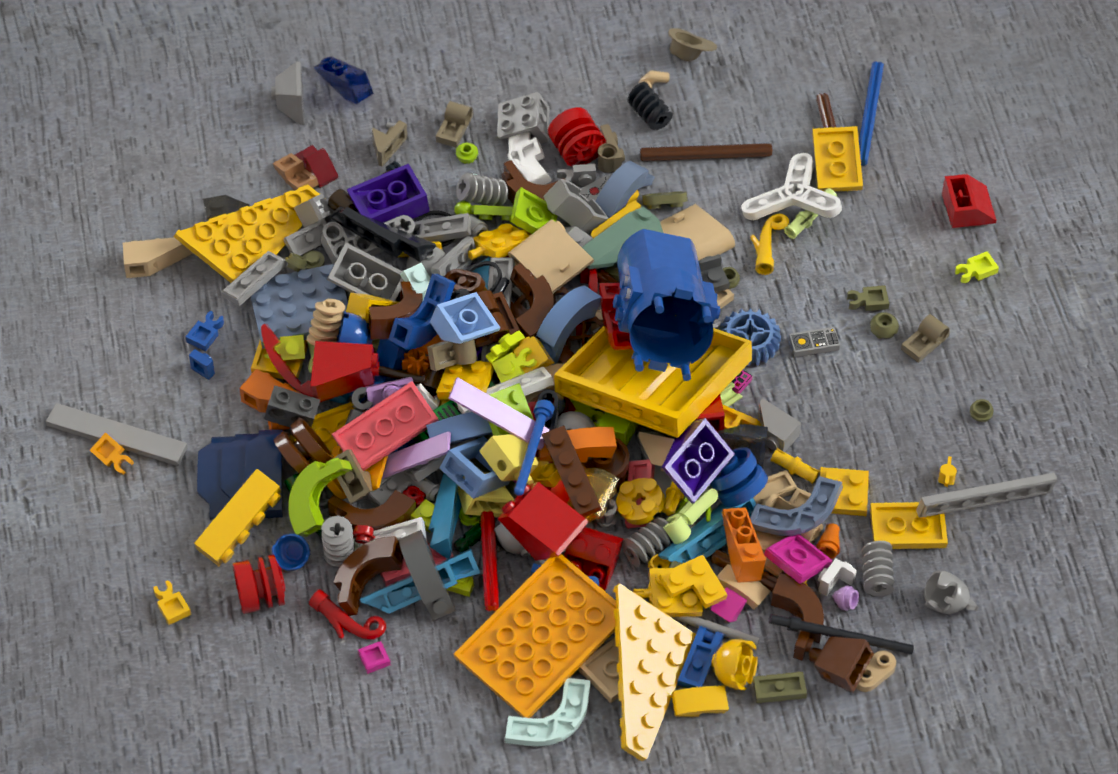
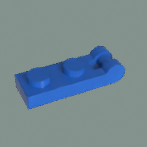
[677,626,724,688]

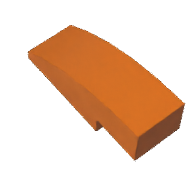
[538,427,617,463]

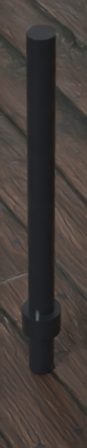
[769,614,914,655]

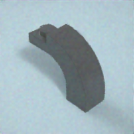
[399,530,456,621]

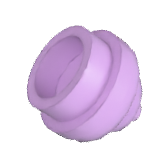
[832,586,859,611]

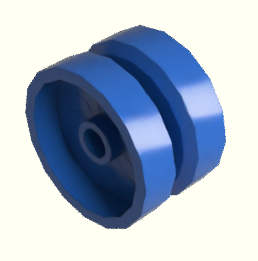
[710,447,768,507]

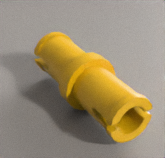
[770,448,820,484]

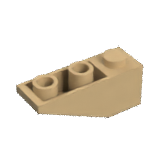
[123,238,194,278]

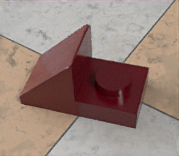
[295,145,338,188]

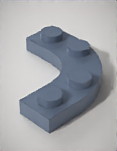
[750,476,843,536]

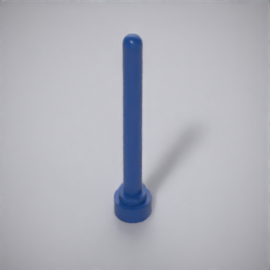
[514,400,555,496]

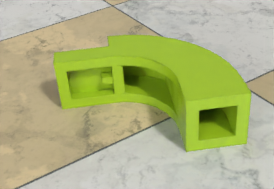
[288,458,353,537]

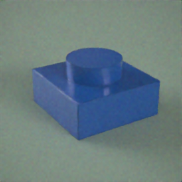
[189,349,215,380]

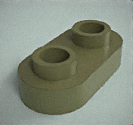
[642,191,687,209]

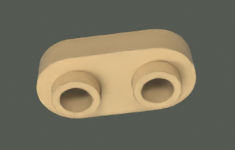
[856,651,896,692]

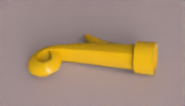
[750,214,789,275]

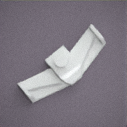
[507,131,552,185]

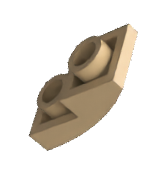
[716,564,771,610]

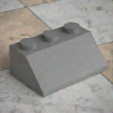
[327,243,403,301]

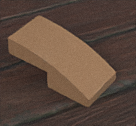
[273,153,319,190]

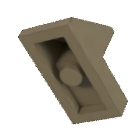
[372,120,407,167]
[333,449,372,504]

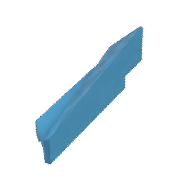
[428,473,464,559]
[658,498,756,563]
[360,549,480,613]

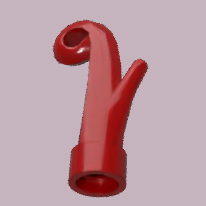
[308,589,386,639]

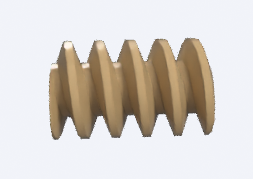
[307,299,345,346]

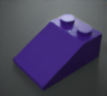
[347,163,430,223]
[661,418,735,504]

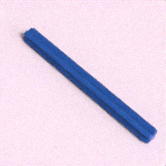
[859,61,884,166]

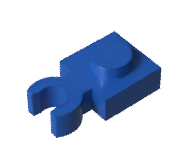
[185,311,224,352]

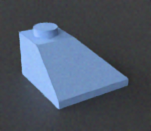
[430,292,500,344]

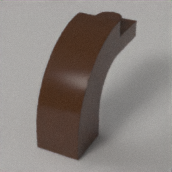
[502,160,565,204]
[510,263,554,339]
[368,281,423,340]
[328,490,416,532]
[334,536,404,616]
[771,573,824,661]

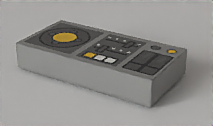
[789,327,840,357]

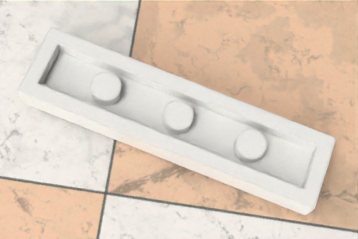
[457,367,554,414]

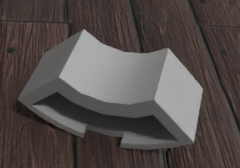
[543,178,608,236]

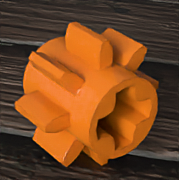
[402,348,430,376]

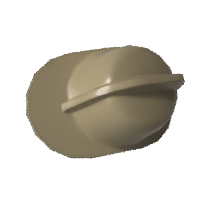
[668,28,718,61]

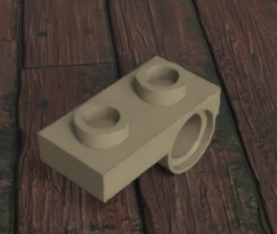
[436,101,473,148]
[598,124,625,173]
[901,314,950,363]
[427,339,477,371]

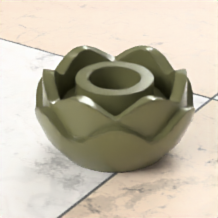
[870,312,899,339]

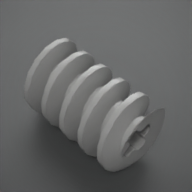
[456,173,508,206]
[321,516,354,567]
[622,517,673,567]
[861,541,894,597]

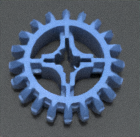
[719,307,781,367]

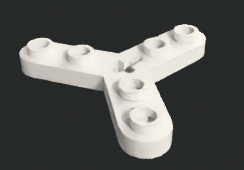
[741,153,842,220]

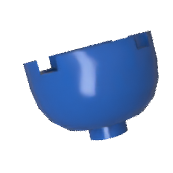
[337,312,372,344]

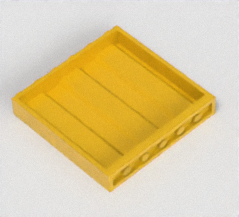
[554,315,752,438]

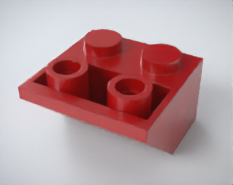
[942,174,996,228]
[564,527,624,590]

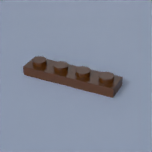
[542,425,601,517]

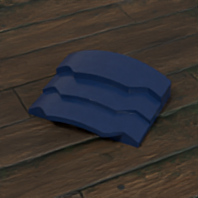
[197,429,284,520]

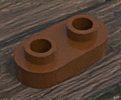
[444,269,485,294]

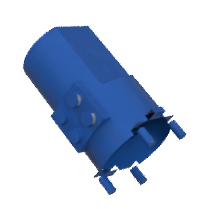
[613,229,720,381]

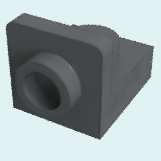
[699,254,730,293]

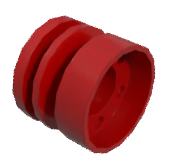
[547,107,606,167]
[232,554,286,614]

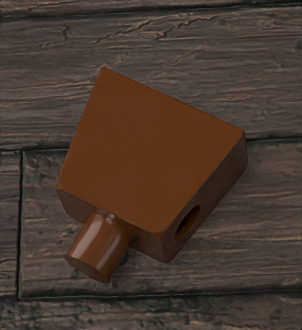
[809,637,874,693]

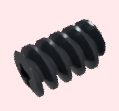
[628,82,673,130]

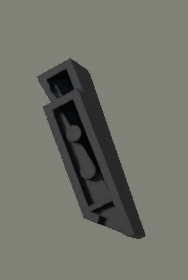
[329,207,436,262]

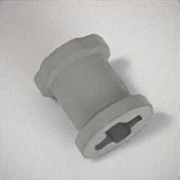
[595,497,617,529]

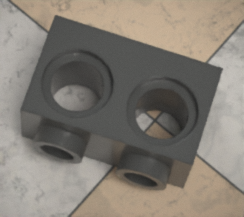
[264,385,320,428]

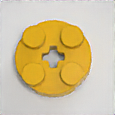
[616,478,665,525]

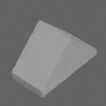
[294,194,332,228]

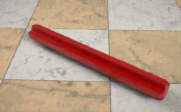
[481,510,499,612]

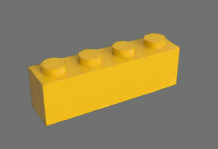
[194,469,281,567]

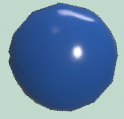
[271,533,310,571]

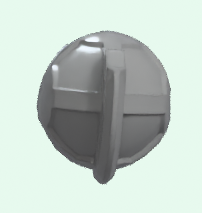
[923,571,979,614]

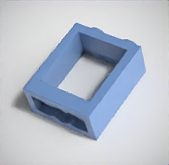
[439,437,510,499]

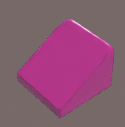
[710,587,747,622]

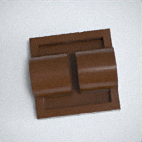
[474,290,520,348]

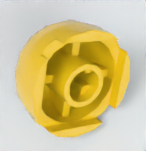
[712,639,758,690]

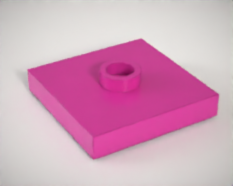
[764,534,833,584]

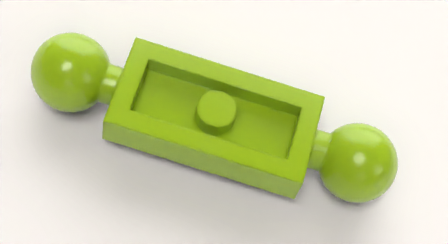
[454,201,513,221]

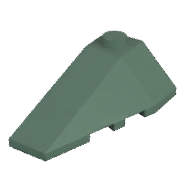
[582,206,663,269]

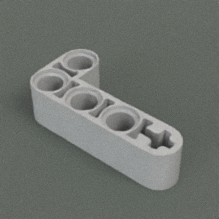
[321,215,415,264]

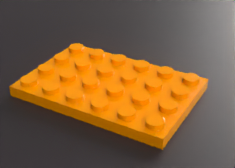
[454,554,616,718]

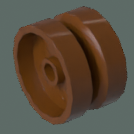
[274,418,334,474]
[581,437,630,497]

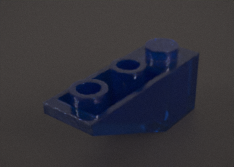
[314,56,374,104]

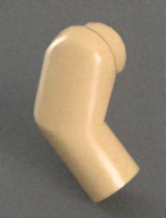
[639,71,670,88]

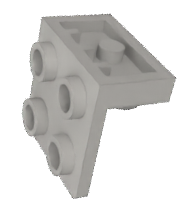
[497,92,550,144]

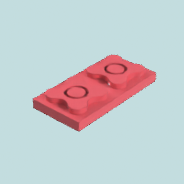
[332,381,439,471]

